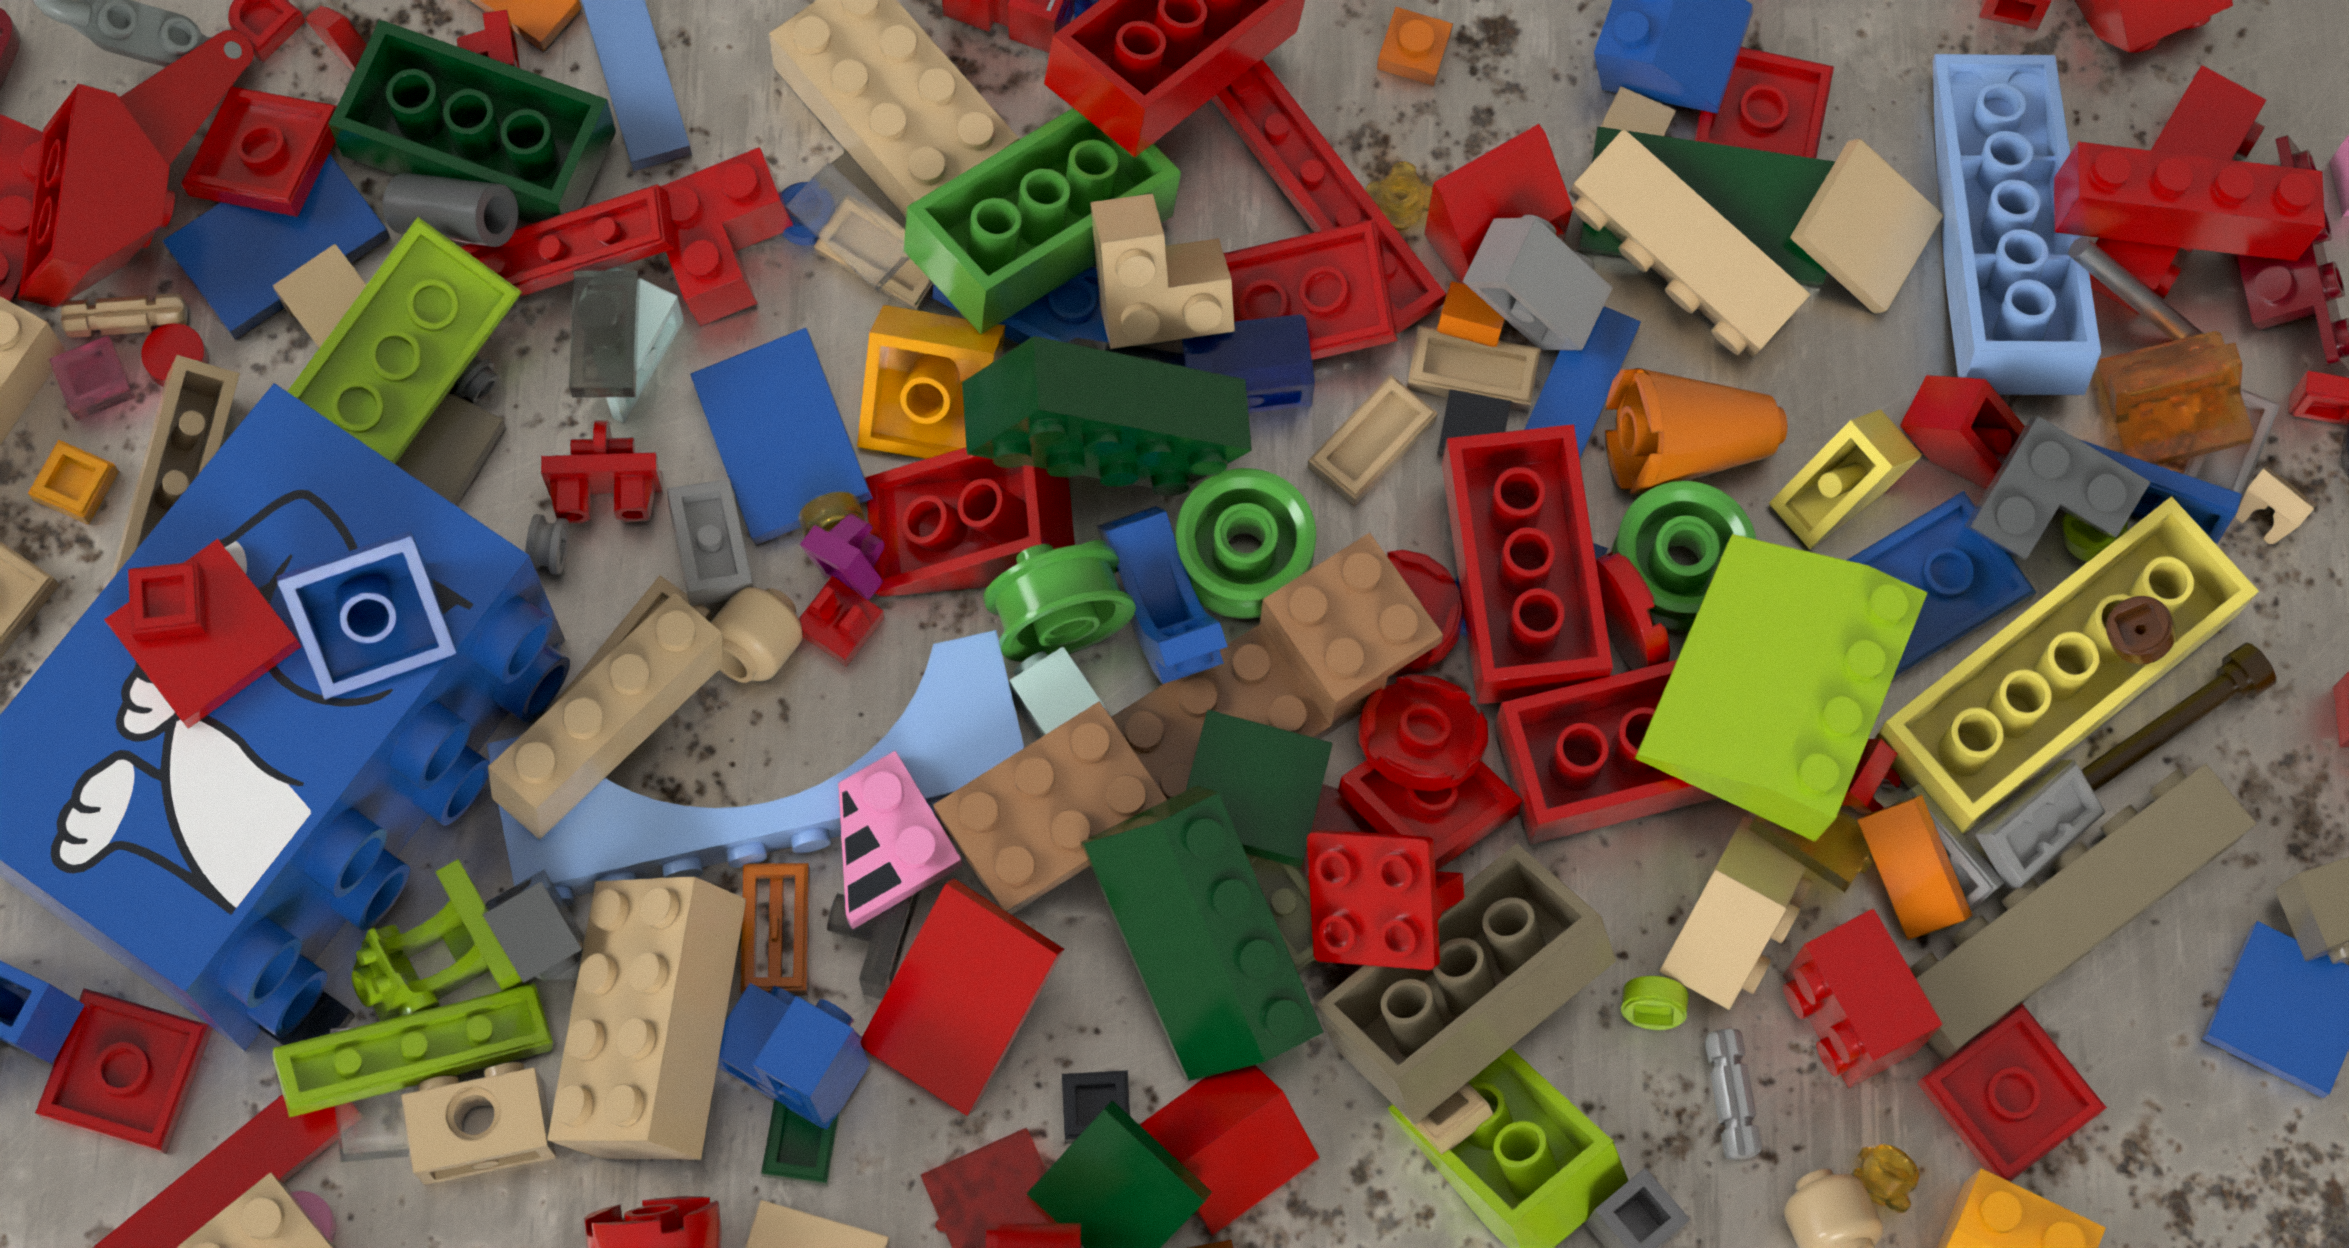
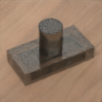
[569,271,640,398]
[827,890,922,1000]

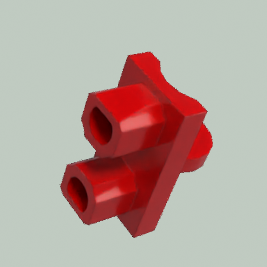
[541,420,663,523]

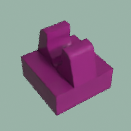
[799,513,885,600]

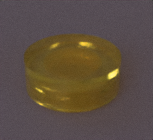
[798,492,865,537]

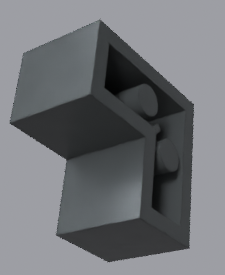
[1964,416,2150,560]

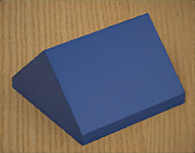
[276,530,457,699]

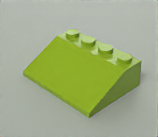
[1635,534,1927,841]

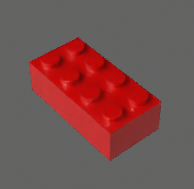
[1044,0,1305,157]
[1442,424,1613,705]
[1494,660,1719,845]

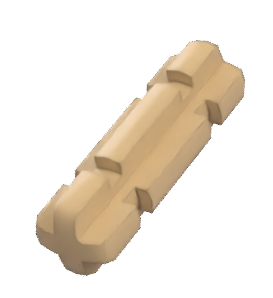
[61,293,188,338]

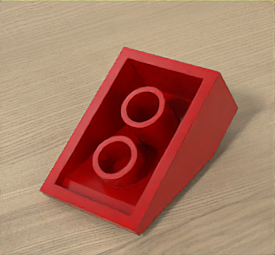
[865,447,1075,597]

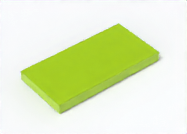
[287,217,522,465]

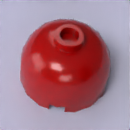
[584,1196,722,1248]

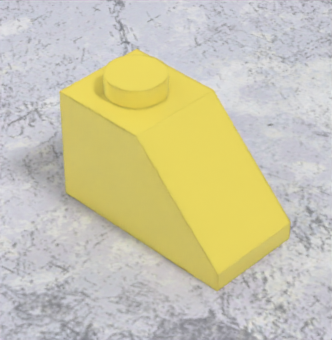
[1769,409,1922,550]

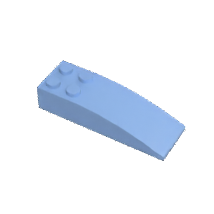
[1933,54,2101,395]

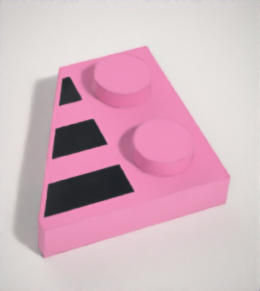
[838,751,962,930]

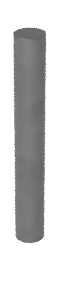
[2068,236,2209,356]

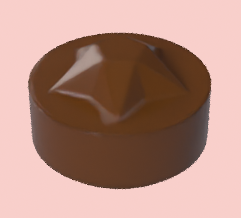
[2106,596,2176,665]

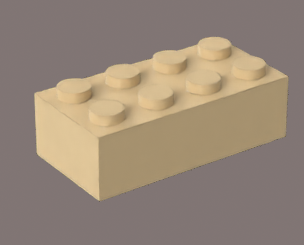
[769,0,1019,219]
[547,876,746,1160]

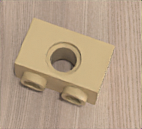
[401,1062,556,1185]

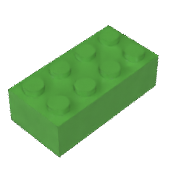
[903,108,1181,334]

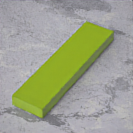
[272,983,553,1118]

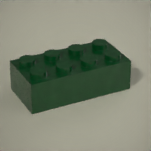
[328,19,616,224]
[962,336,1252,496]

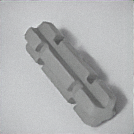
[1705,1029,1762,1160]

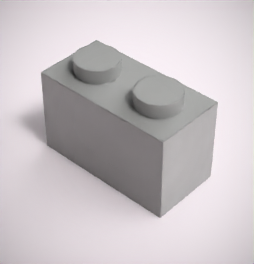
[1462,215,1613,350]

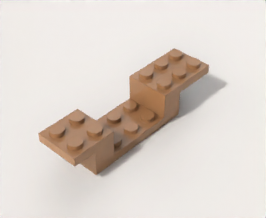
[933,532,1443,915]

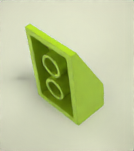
[1388,1047,1629,1248]

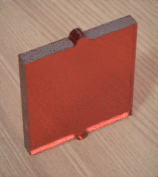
[920,1127,1057,1248]

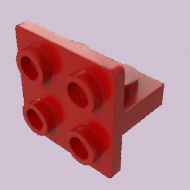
[1307,830,1465,970]

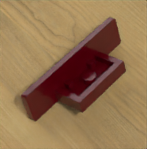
[2237,135,2349,377]

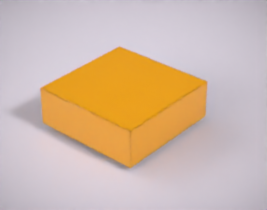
[28,439,119,525]

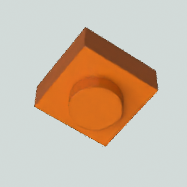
[1377,7,1453,86]

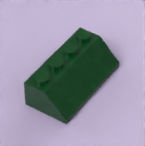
[1080,785,1324,1081]

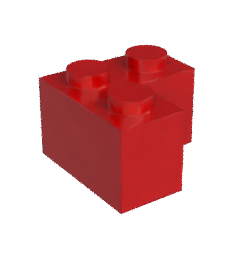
[661,147,793,327]

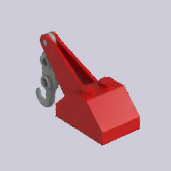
[18,0,254,308]

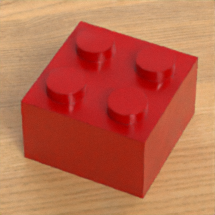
[1783,908,1943,1088]

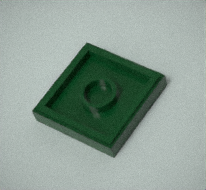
[1186,709,1333,868]
[1026,1100,1212,1248]

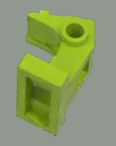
[351,859,529,1021]

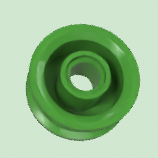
[1176,468,1316,619]
[1611,481,1757,631]
[983,540,1136,662]

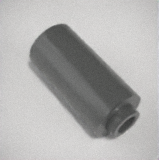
[383,172,518,247]

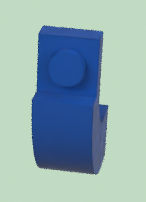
[1097,506,1228,684]

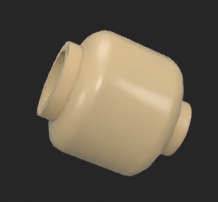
[711,587,803,683]
[1784,1169,1884,1248]

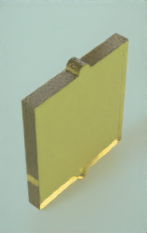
[1748,810,1872,893]

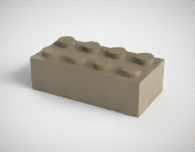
[1315,843,1616,1125]

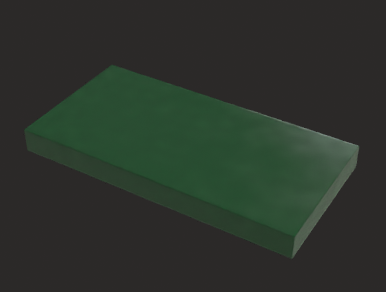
[1578,126,1836,286]

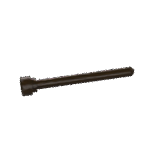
[2081,642,2277,792]

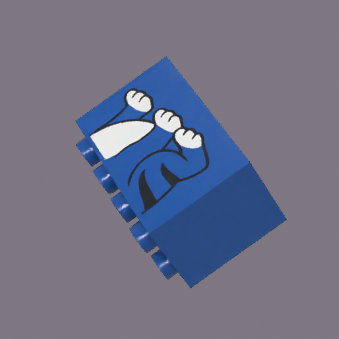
[0,383,570,1051]

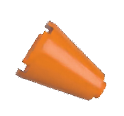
[1605,368,1788,494]

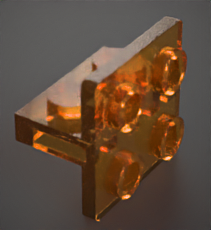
[2098,331,2253,465]

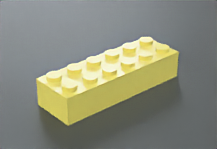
[1875,496,2259,835]

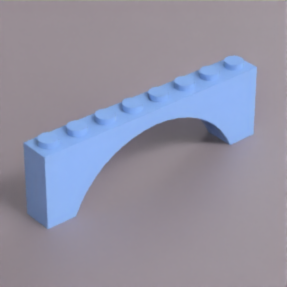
[487,630,1024,907]

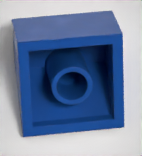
[1594,0,1753,114]

